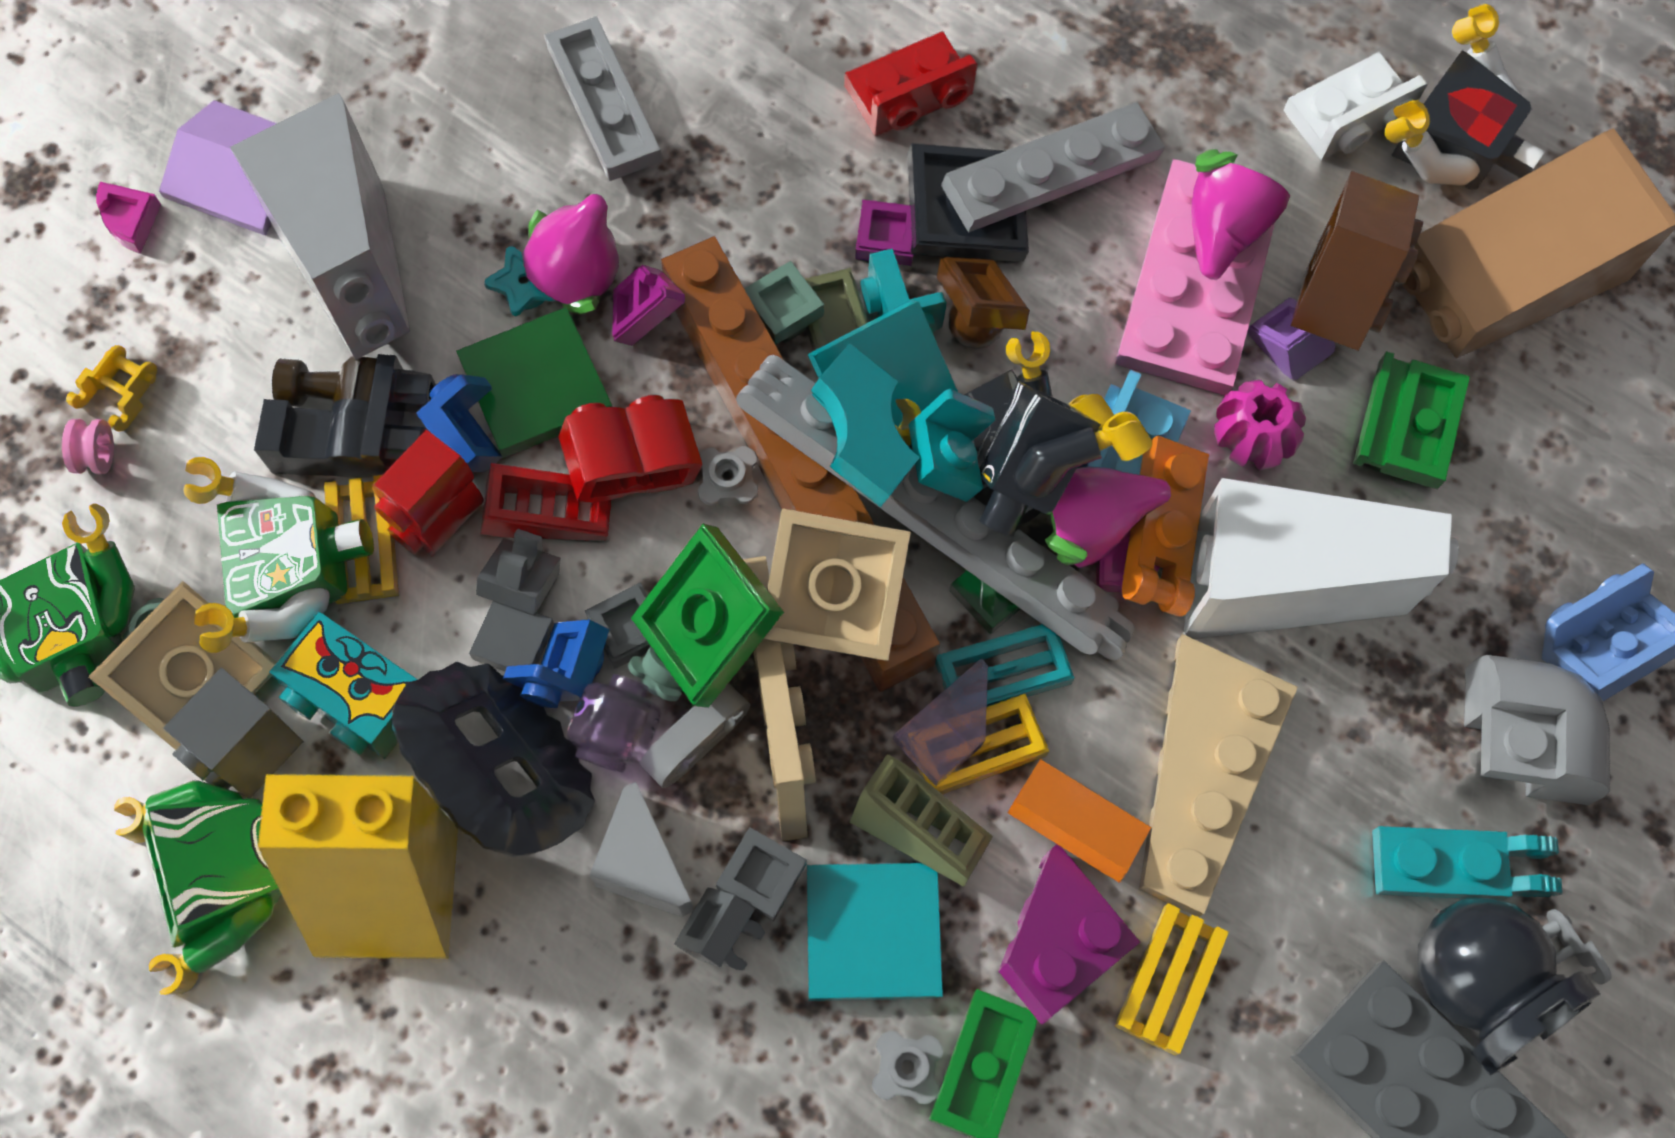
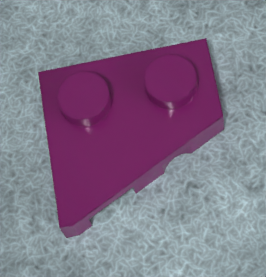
[998,844,1140,1025]

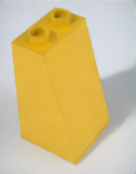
[258,775,458,959]

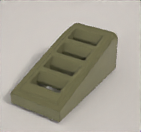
[850,754,993,887]

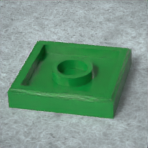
[456,307,613,459]
[631,523,784,708]

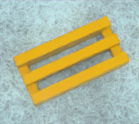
[324,475,399,604]
[907,694,1049,795]
[1114,903,1229,1056]

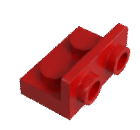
[844,31,978,137]

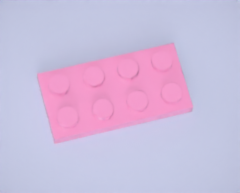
[1115,159,1275,395]

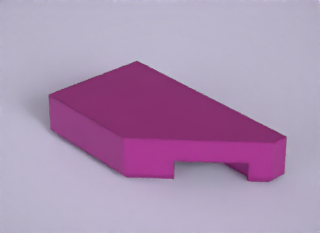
[612,264,685,346]

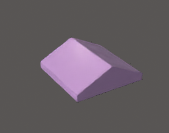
[159,100,277,235]

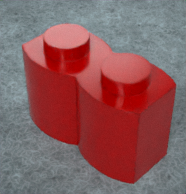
[559,395,703,502]
[372,430,484,556]

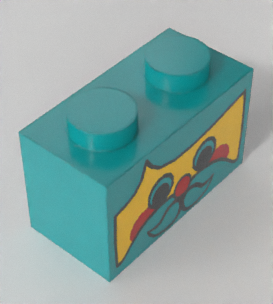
[269,611,418,759]

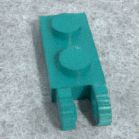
[1372,826,1563,901]

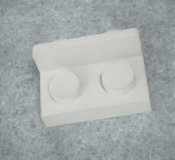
[1283,52,1428,161]

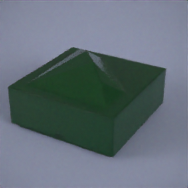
[949,570,1021,635]

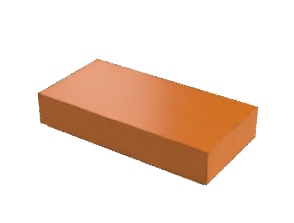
[1007,759,1151,883]

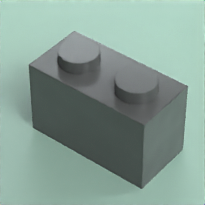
[163,667,304,799]

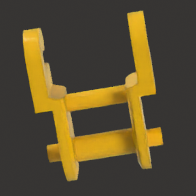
[66,345,157,432]

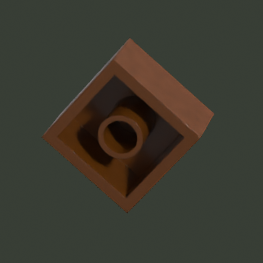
[1290,171,1424,351]

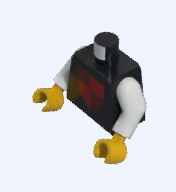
[1385,4,1545,189]

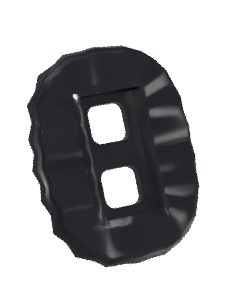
[392,661,596,857]

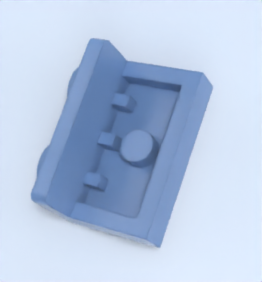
[1541,563,1675,701]

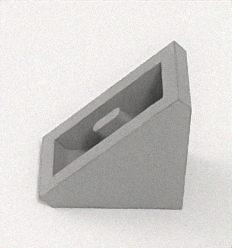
[590,782,694,917]

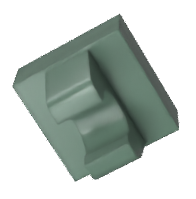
[744,261,824,345]

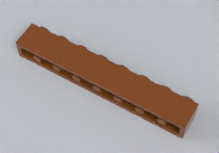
[661,236,940,692]

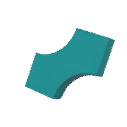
[811,343,920,507]

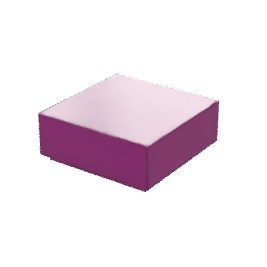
[855,199,913,266]

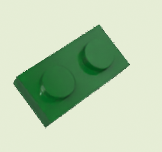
[928,989,1038,1138]

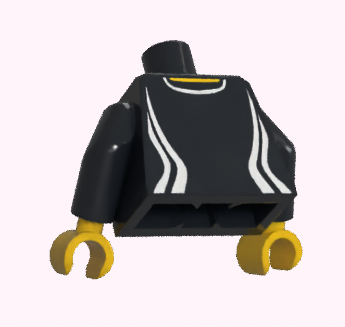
[979,381,1152,537]

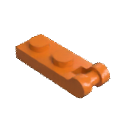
[1122,435,1209,617]

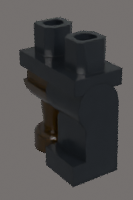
[254,354,436,477]

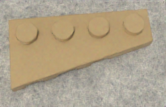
[743,556,816,841]
[1139,634,1298,917]

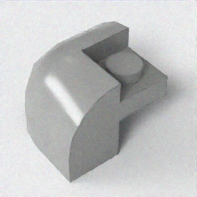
[1464,655,1610,805]

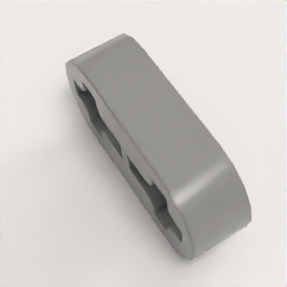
[640,683,751,788]

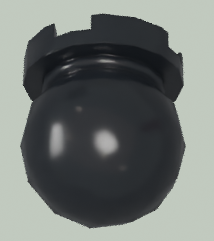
[1418,898,1601,1076]

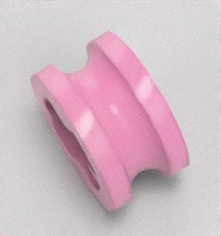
[62,419,114,474]

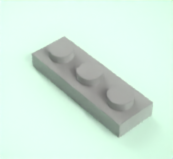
[545,16,662,181]

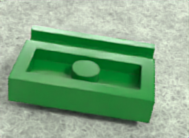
[1353,351,1470,490]

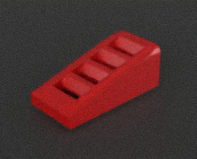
[480,463,611,541]

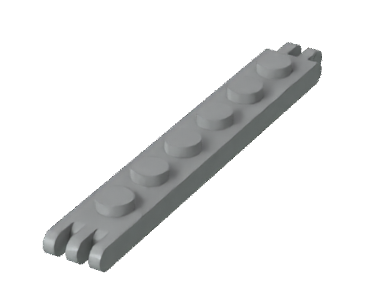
[736,355,1135,660]

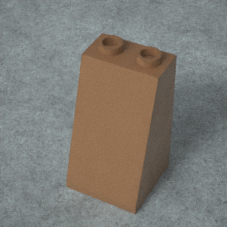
[1402,128,1675,359]

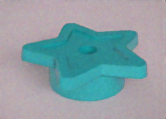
[484,246,557,316]

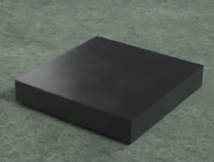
[907,143,1029,262]

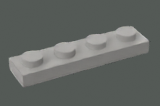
[941,102,1165,233]

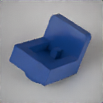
[416,374,502,472]
[503,619,610,708]

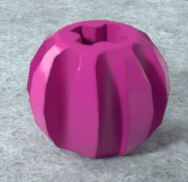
[1214,379,1306,470]

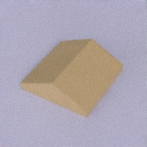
[764,508,911,661]

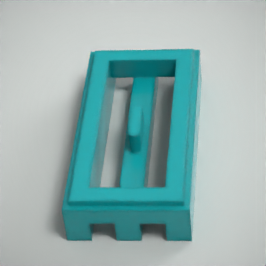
[935,624,1075,719]

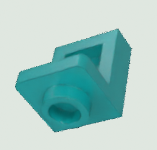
[861,249,947,333]

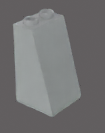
[230,93,410,360]

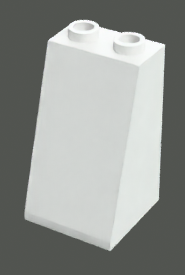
[1184,478,1459,639]

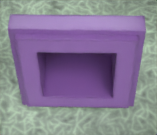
[1247,297,1335,381]

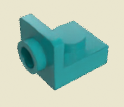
[908,389,995,502]

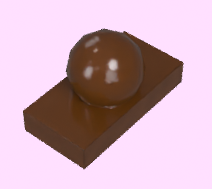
[937,257,1030,349]

